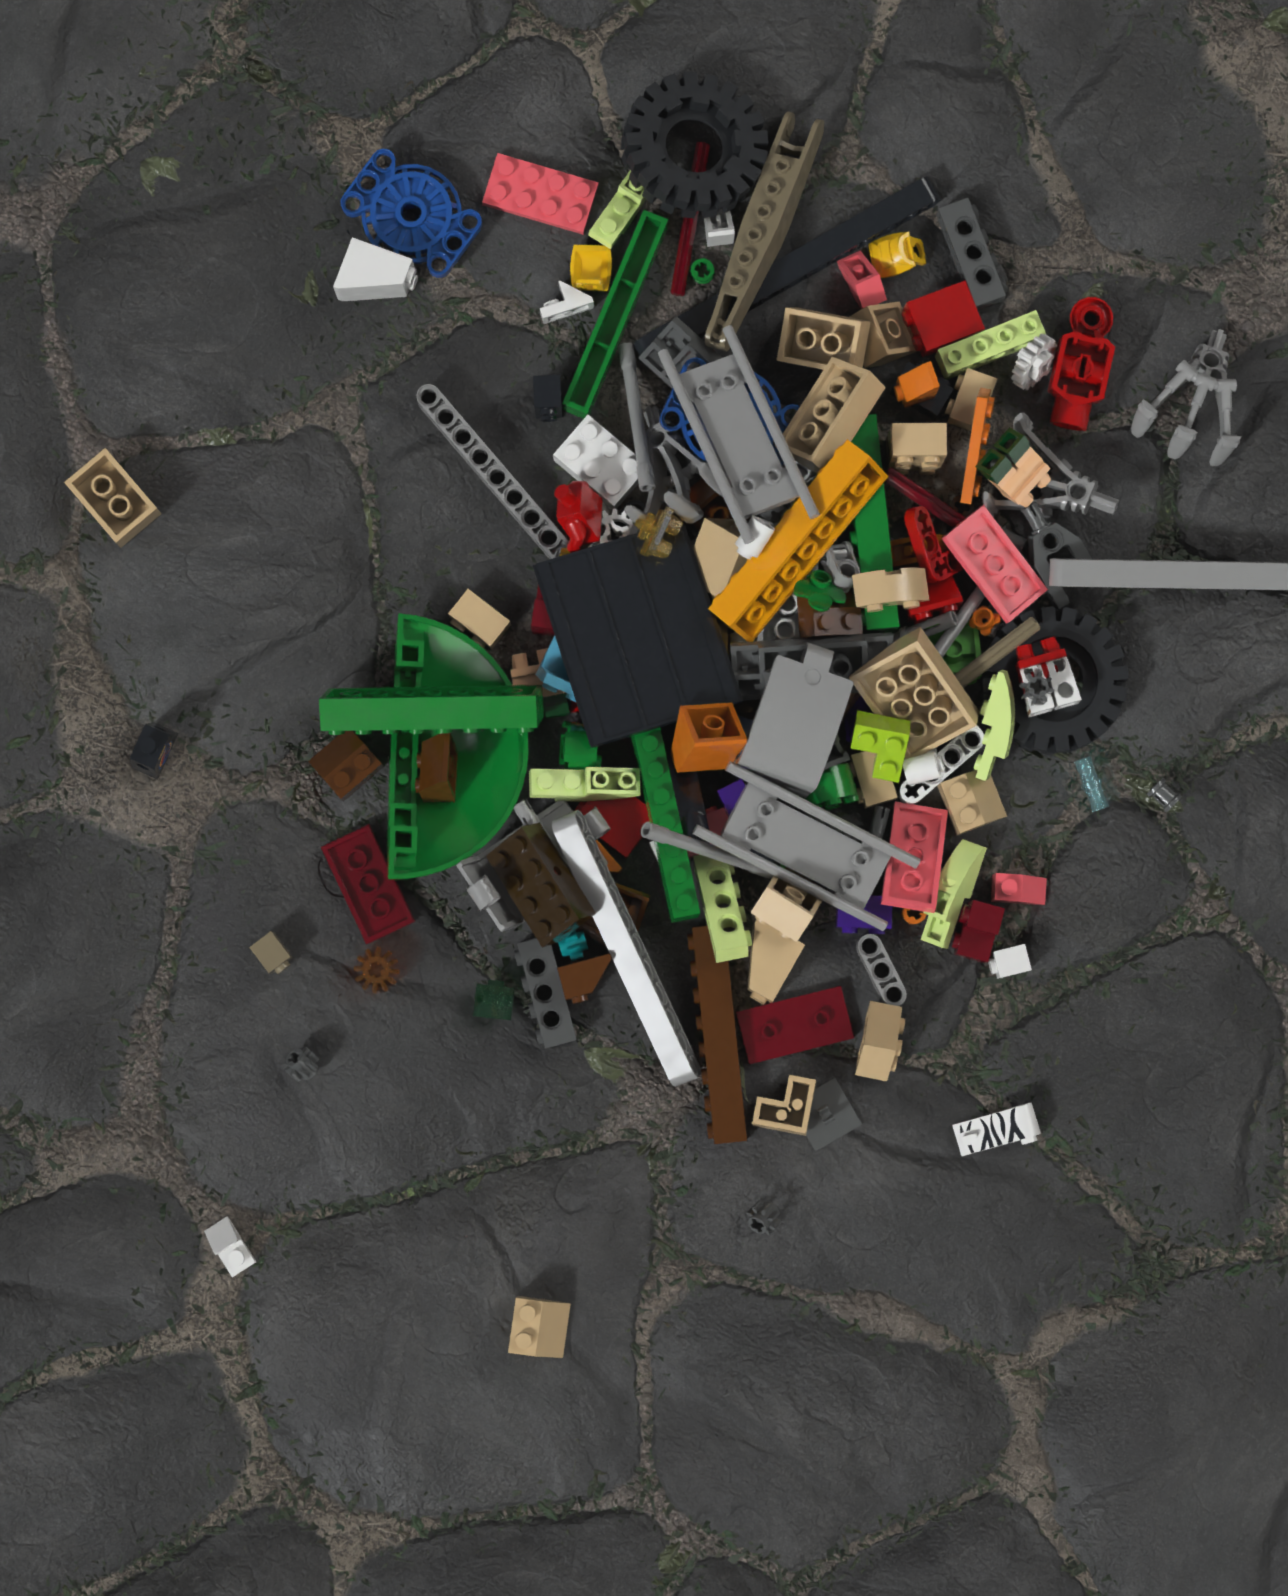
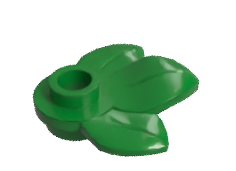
[793,570,846,612]

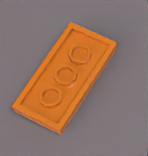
[960,388,995,504]

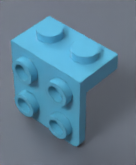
[535,635,576,702]

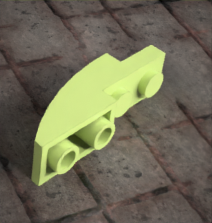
[589,170,646,249]
[974,669,1015,781]
[529,767,641,801]
[921,839,987,949]

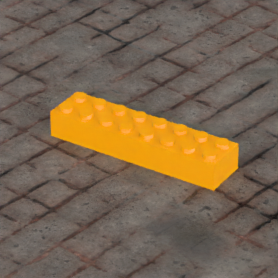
[708,439,888,642]

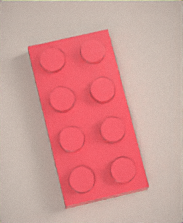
[482,153,599,235]
[941,505,1048,623]
[881,801,948,913]

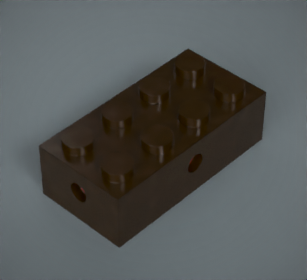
[486,822,596,948]

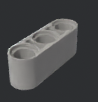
[856,934,907,1006]

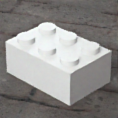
[553,415,639,510]

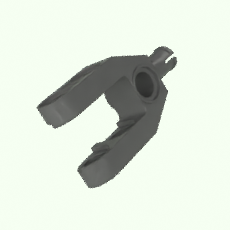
[1021,502,1095,609]

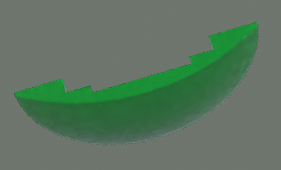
[388,613,529,880]

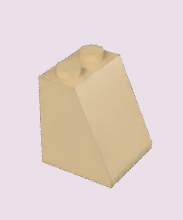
[693,518,747,599]
[747,920,805,1005]

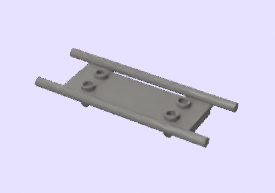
[658,325,820,544]
[692,761,921,931]

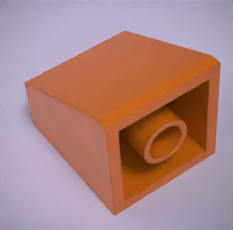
[670,702,747,773]

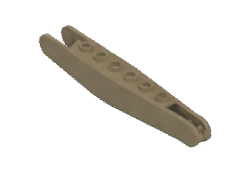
[705,111,824,352]

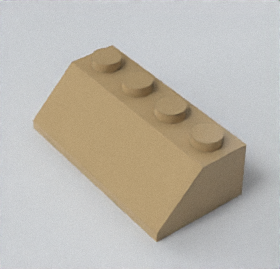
[775,357,886,473]

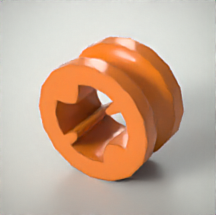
[902,908,927,924]

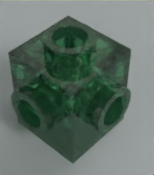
[473,980,515,1020]

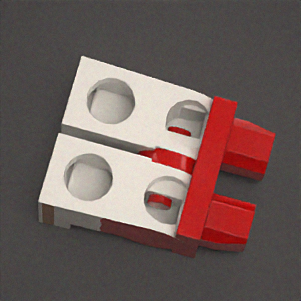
[1015,637,1082,718]

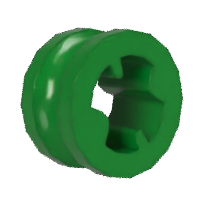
[691,258,715,284]

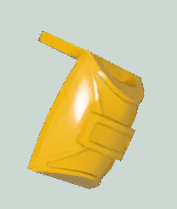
[868,232,926,279]
[570,245,612,291]

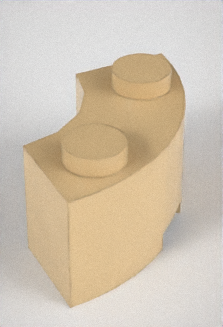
[852,568,929,612]

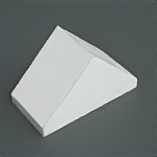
[704,208,735,247]

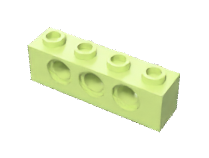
[935,310,1046,380]
[693,855,752,963]

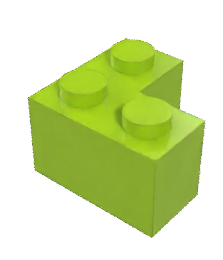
[851,710,911,783]

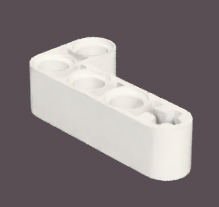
[898,725,984,804]

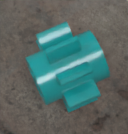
[558,930,589,961]

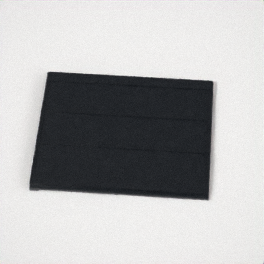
[533,520,743,748]

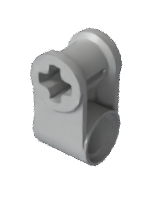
[820,541,860,593]

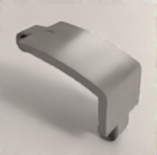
[734,642,853,798]
[456,801,611,932]

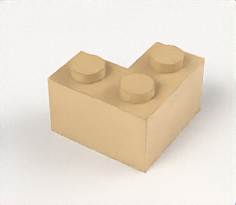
[855,1001,905,1081]
[752,1075,816,1136]

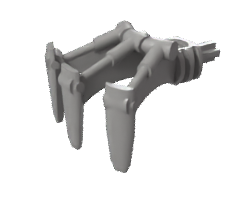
[1131,329,1241,466]
[624,406,723,531]
[983,412,1119,518]

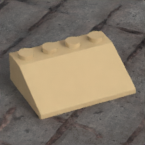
[849,627,979,759]

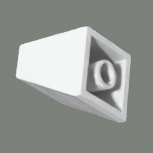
[333,237,418,301]

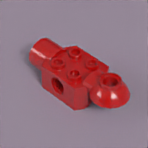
[1047,297,1115,431]

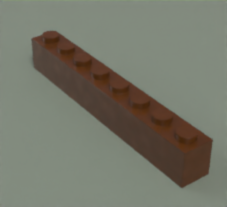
[687,926,747,1144]

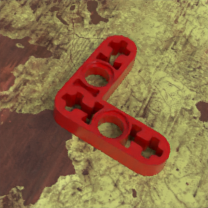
[904,506,964,583]

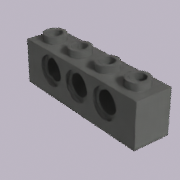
[936,198,1008,311]
[514,938,577,1049]

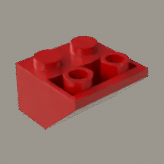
[902,576,963,625]

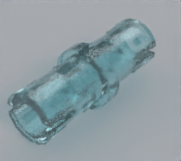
[1074,756,1109,812]

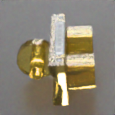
[634,507,683,558]

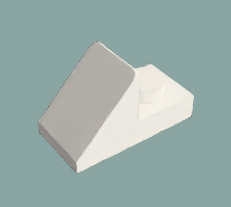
[540,281,594,324]
[204,1216,256,1277]

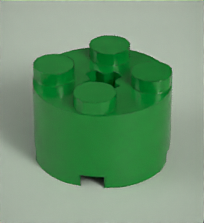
[559,721,601,770]
[803,763,859,814]

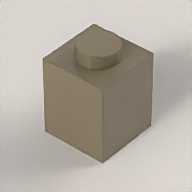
[249,931,293,975]

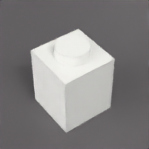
[988,944,1032,979]

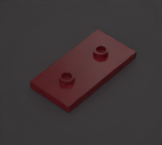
[321,824,416,945]
[736,986,854,1064]

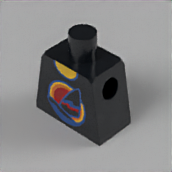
[130,722,179,780]

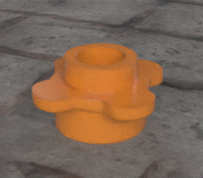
[969,606,1001,636]

